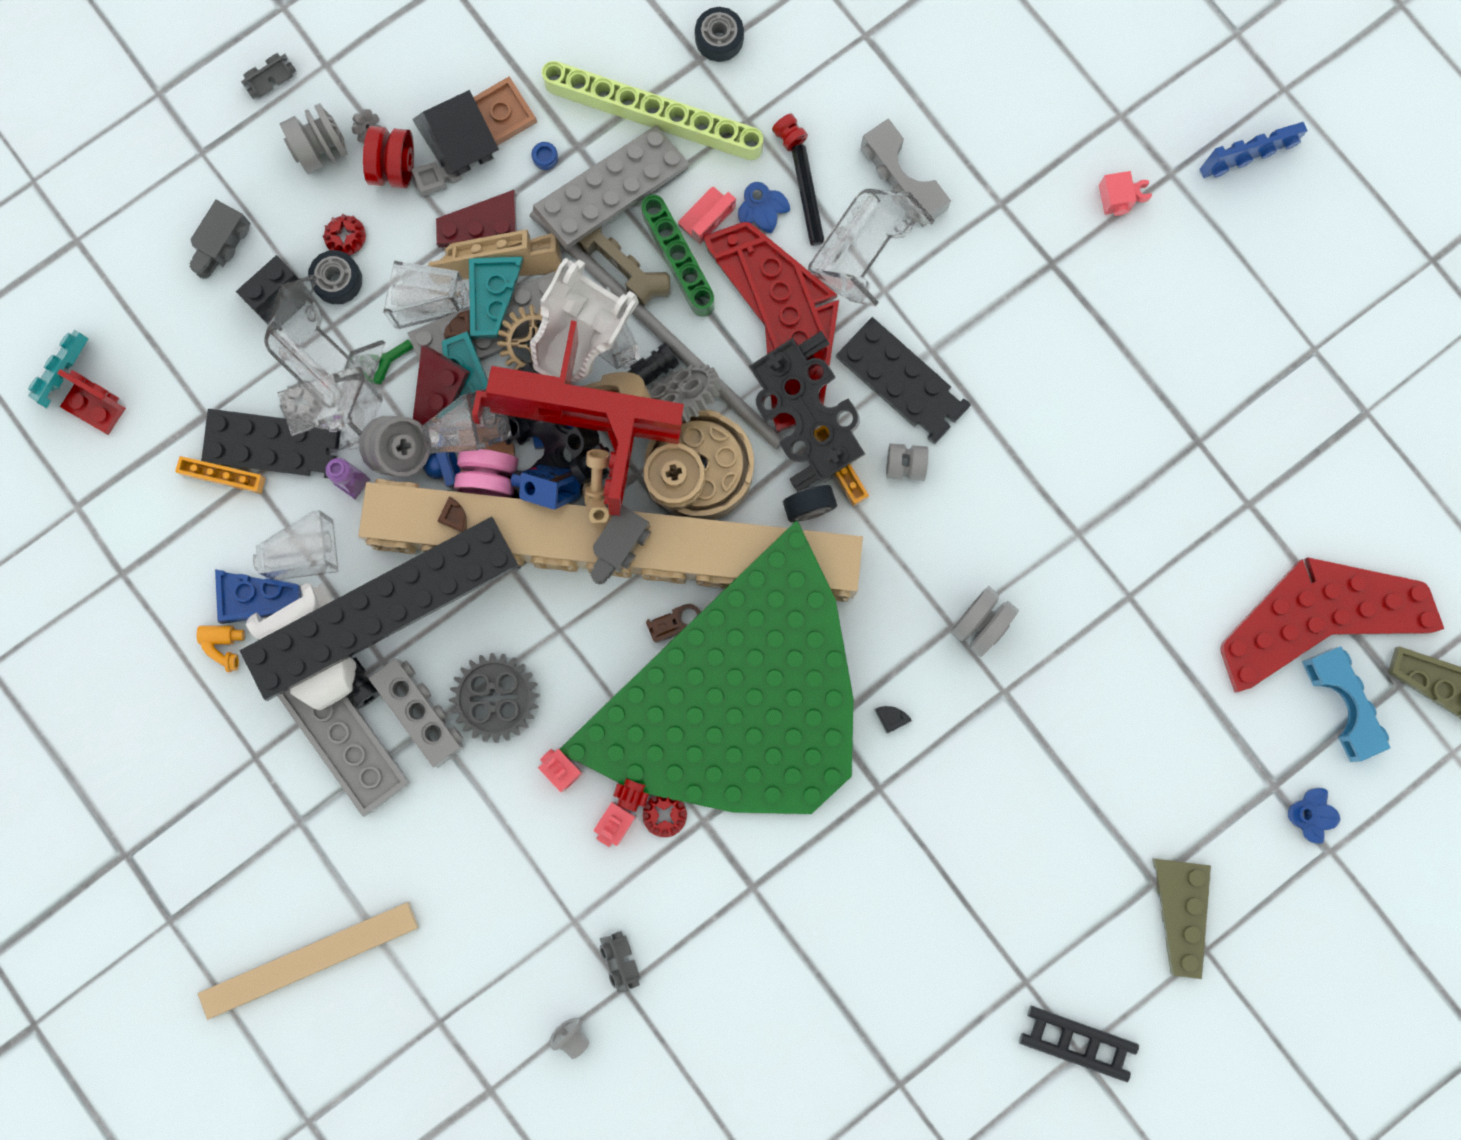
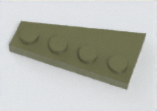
[1388,646,1461,719]
[1152,858,1211,979]

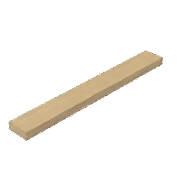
[197,902,419,1020]

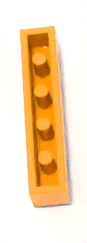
[814,426,869,507]
[175,456,266,494]

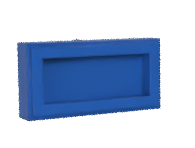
[423,433,461,489]

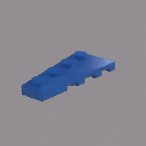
[1200,122,1308,178]

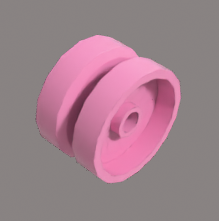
[454,449,518,498]

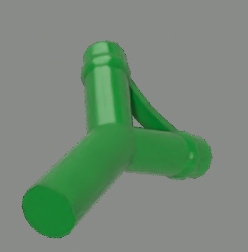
[359,339,414,385]

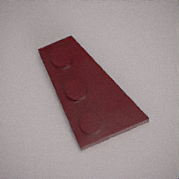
[436,190,517,247]
[413,345,470,443]

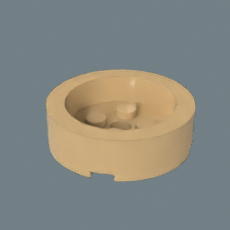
[645,410,754,520]

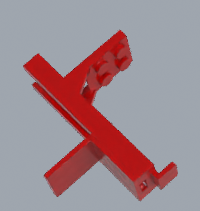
[472,320,684,516]

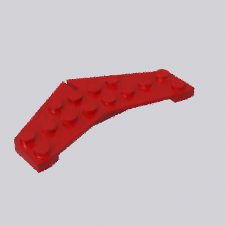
[703,222,839,433]
[1220,557,1444,693]

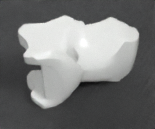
[530,258,639,385]
[245,583,356,710]

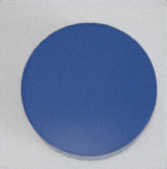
[531,142,558,170]

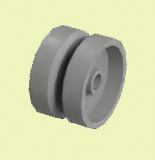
[359,416,430,477]
[950,586,1019,657]

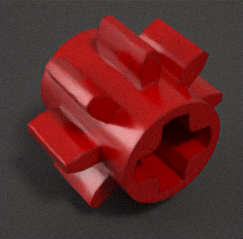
[613,778,649,812]

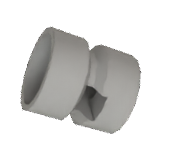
[886,443,928,481]

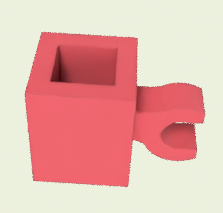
[1099,171,1152,216]
[538,749,583,792]
[593,802,636,847]

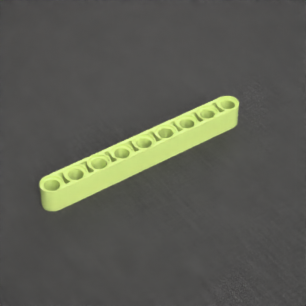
[541,61,763,160]

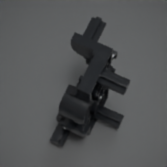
[749,331,866,492]
[480,362,610,503]

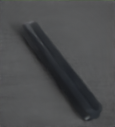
[792,144,824,246]

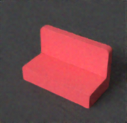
[678,187,736,244]

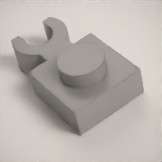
[411,162,461,197]

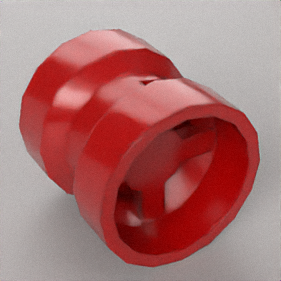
[772,113,808,152]

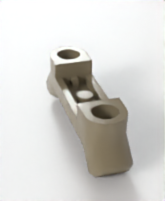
[577,226,670,306]

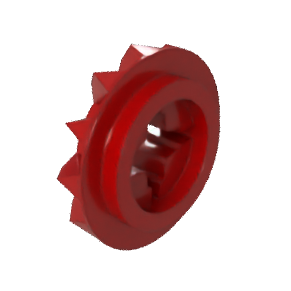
[322,214,366,256]
[643,796,687,837]

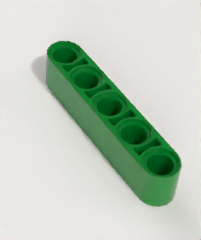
[641,195,714,317]

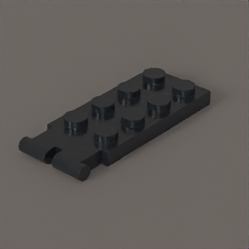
[836,317,971,444]
[201,409,342,479]

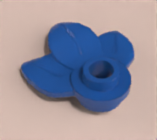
[738,182,790,233]
[1288,788,1341,844]

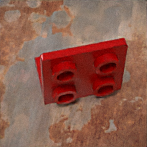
[57,369,126,435]

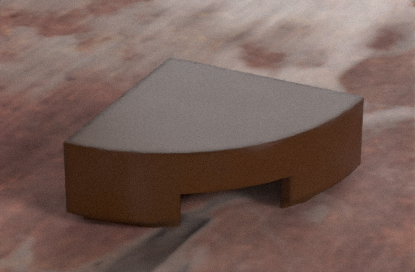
[444,310,470,340]
[437,496,467,532]

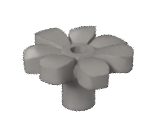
[352,109,382,143]

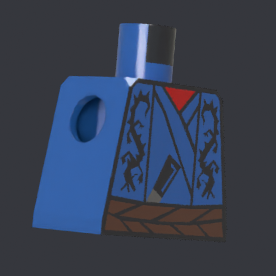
[511,465,581,510]

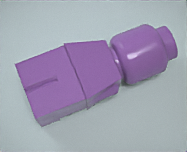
[326,458,370,500]

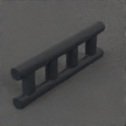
[1019,1005,1139,1082]

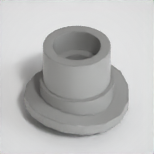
[549,1018,589,1059]

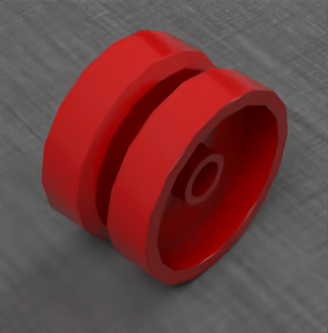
[363,126,414,189]

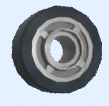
[695,7,744,62]
[308,250,362,304]
[782,485,838,522]

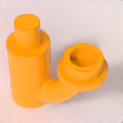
[196,625,245,673]

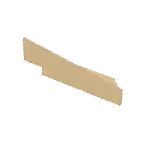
[428,229,562,281]

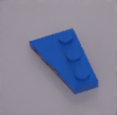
[215,569,302,624]

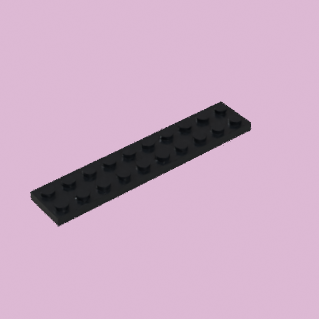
[239,517,519,701]

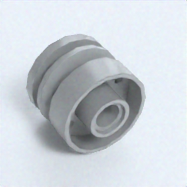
[279,103,348,175]

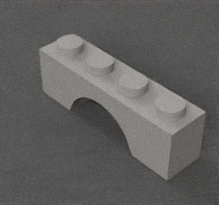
[861,118,951,228]

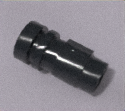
[627,342,680,386]
[348,656,380,708]

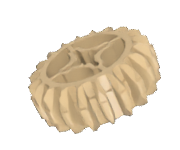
[497,305,543,370]

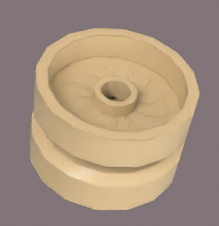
[644,443,705,510]

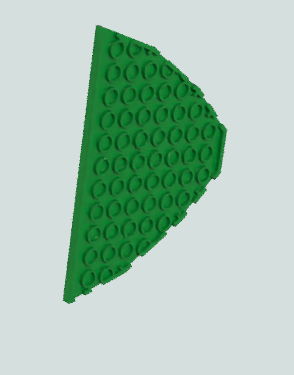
[559,520,854,814]

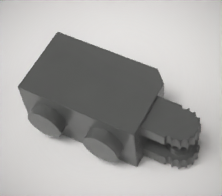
[189,199,251,279]
[590,505,652,585]

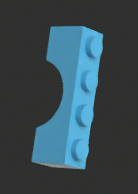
[1302,646,1391,762]

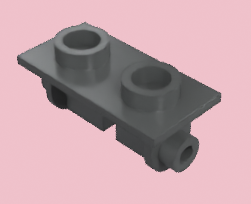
[241,53,296,99]
[600,931,641,992]

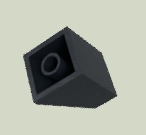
[412,90,499,176]
[235,255,312,330]

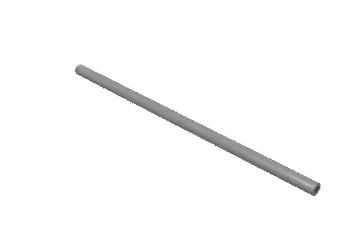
[529,211,784,449]

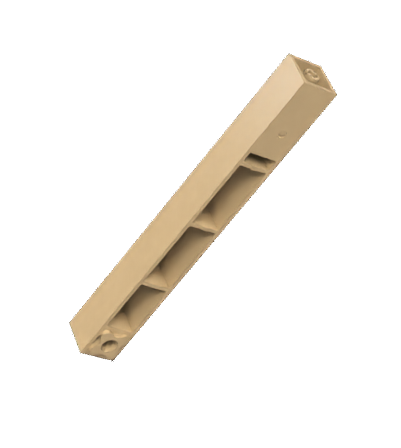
[358,479,863,602]

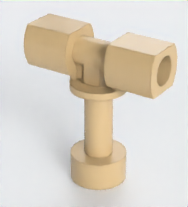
[582,449,609,523]

